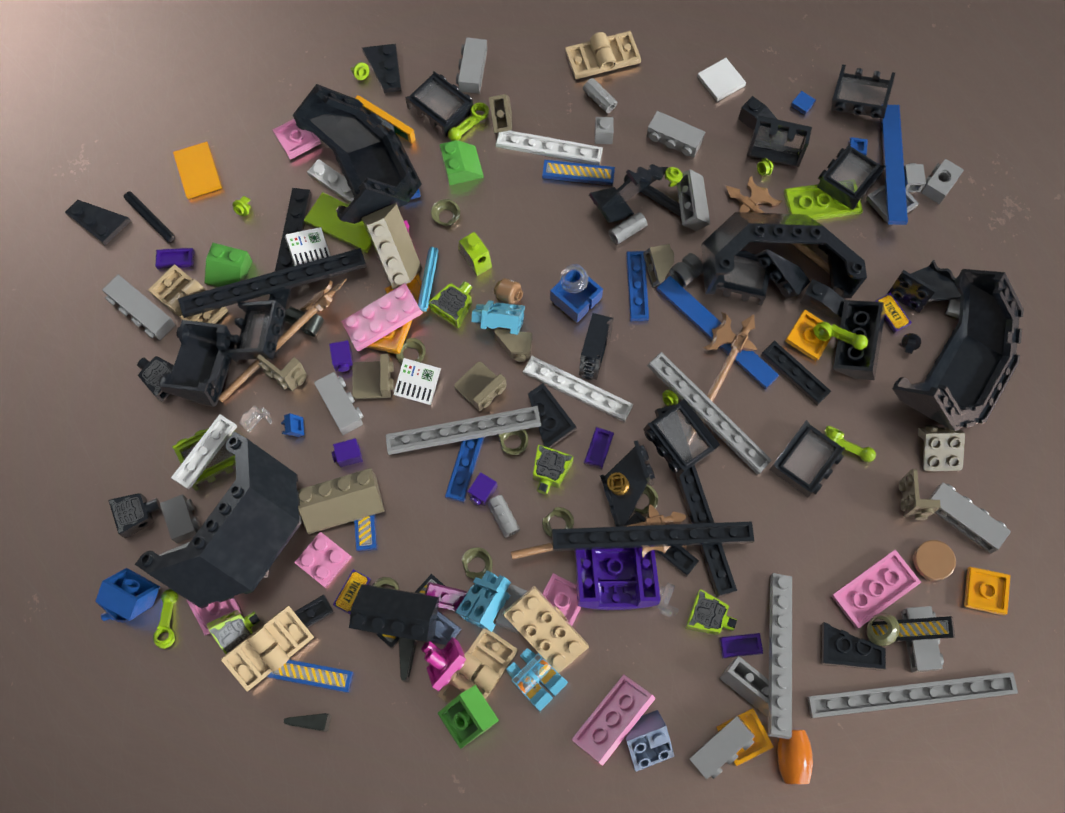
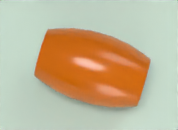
[777,730,813,784]

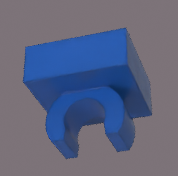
[281,413,304,437]

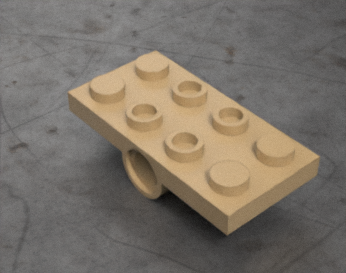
[565,31,641,80]
[148,264,228,324]
[503,586,589,673]
[221,605,314,692]
[437,629,519,704]

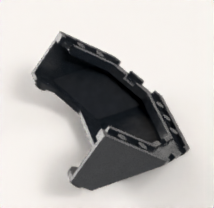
[293,84,422,224]
[701,212,867,299]
[892,269,1024,431]
[134,431,301,609]

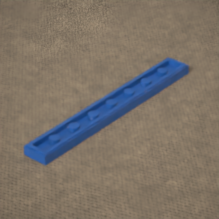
[881,105,908,225]
[657,276,779,389]

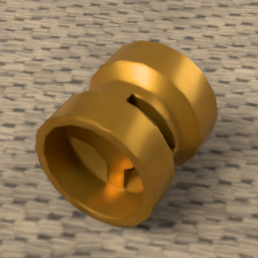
[607,473,630,496]

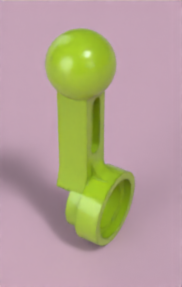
[448,102,489,141]
[813,322,868,350]
[824,426,876,462]
[153,589,178,649]

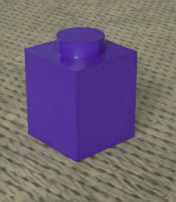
[329,340,354,372]
[331,438,363,468]
[467,472,498,506]

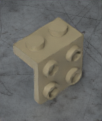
[257,354,307,392]
[352,354,394,399]
[454,362,507,412]
[918,425,965,471]
[899,469,941,520]

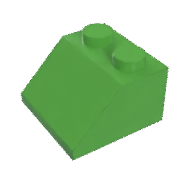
[440,140,484,186]
[204,243,252,287]
[437,685,499,749]

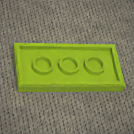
[783,179,863,220]
[304,192,372,254]

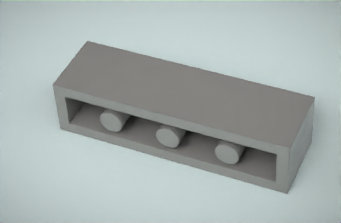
[102,274,176,340]
[929,482,1011,553]

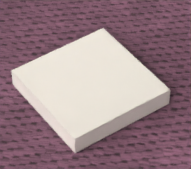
[697,58,746,102]

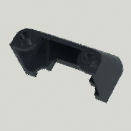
[159,320,235,407]

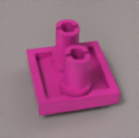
[421,637,466,691]

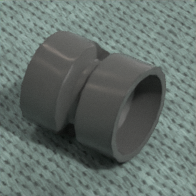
[669,253,703,287]

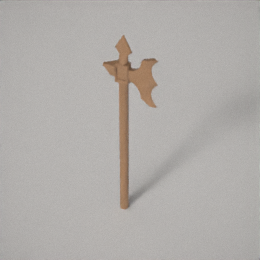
[726,176,830,274]
[219,279,346,402]
[685,312,757,447]
[510,505,689,560]

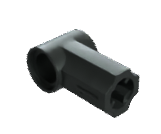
[283,306,324,337]

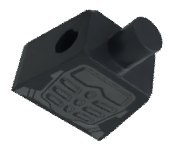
[137,356,174,402]
[108,493,161,539]

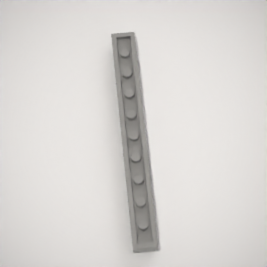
[807,672,1018,718]

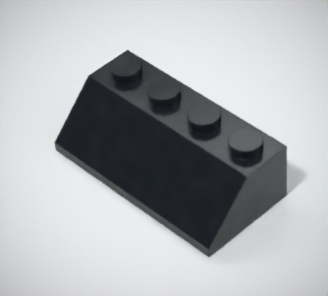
[833,300,885,380]
[349,584,439,642]

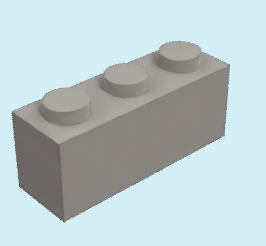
[456,38,487,94]
[646,111,705,157]
[677,170,710,231]
[314,372,364,435]
[901,606,944,673]
[720,656,769,717]
[690,715,755,779]

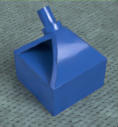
[95,568,160,623]

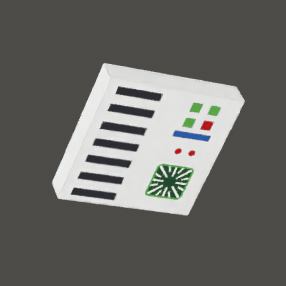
[285,227,330,266]
[393,358,441,405]

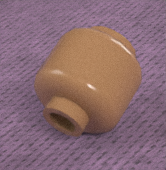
[494,278,523,304]

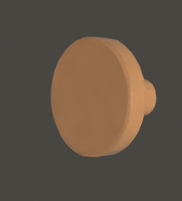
[912,540,956,581]

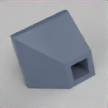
[625,710,675,771]

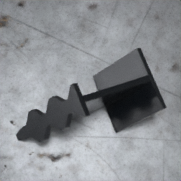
[589,164,668,223]
[887,260,961,313]
[600,440,656,527]

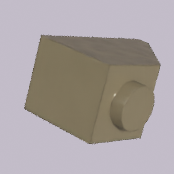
[489,94,512,133]
[643,244,674,288]
[494,329,532,362]

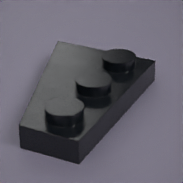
[362,43,402,93]
[65,200,131,245]
[528,383,577,448]
[822,622,886,670]

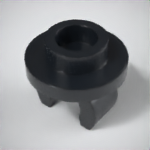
[902,333,922,354]

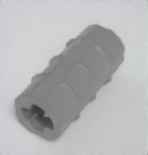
[583,78,618,113]
[609,212,648,244]
[487,495,520,538]

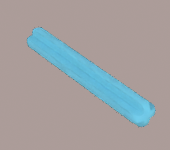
[418,247,439,312]

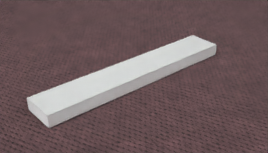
[496,131,603,165]
[523,355,633,422]

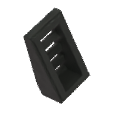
[399,637,417,682]
[283,713,331,732]

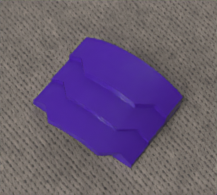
[575,547,661,610]

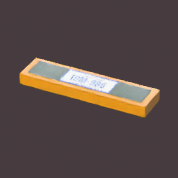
[355,95,415,144]

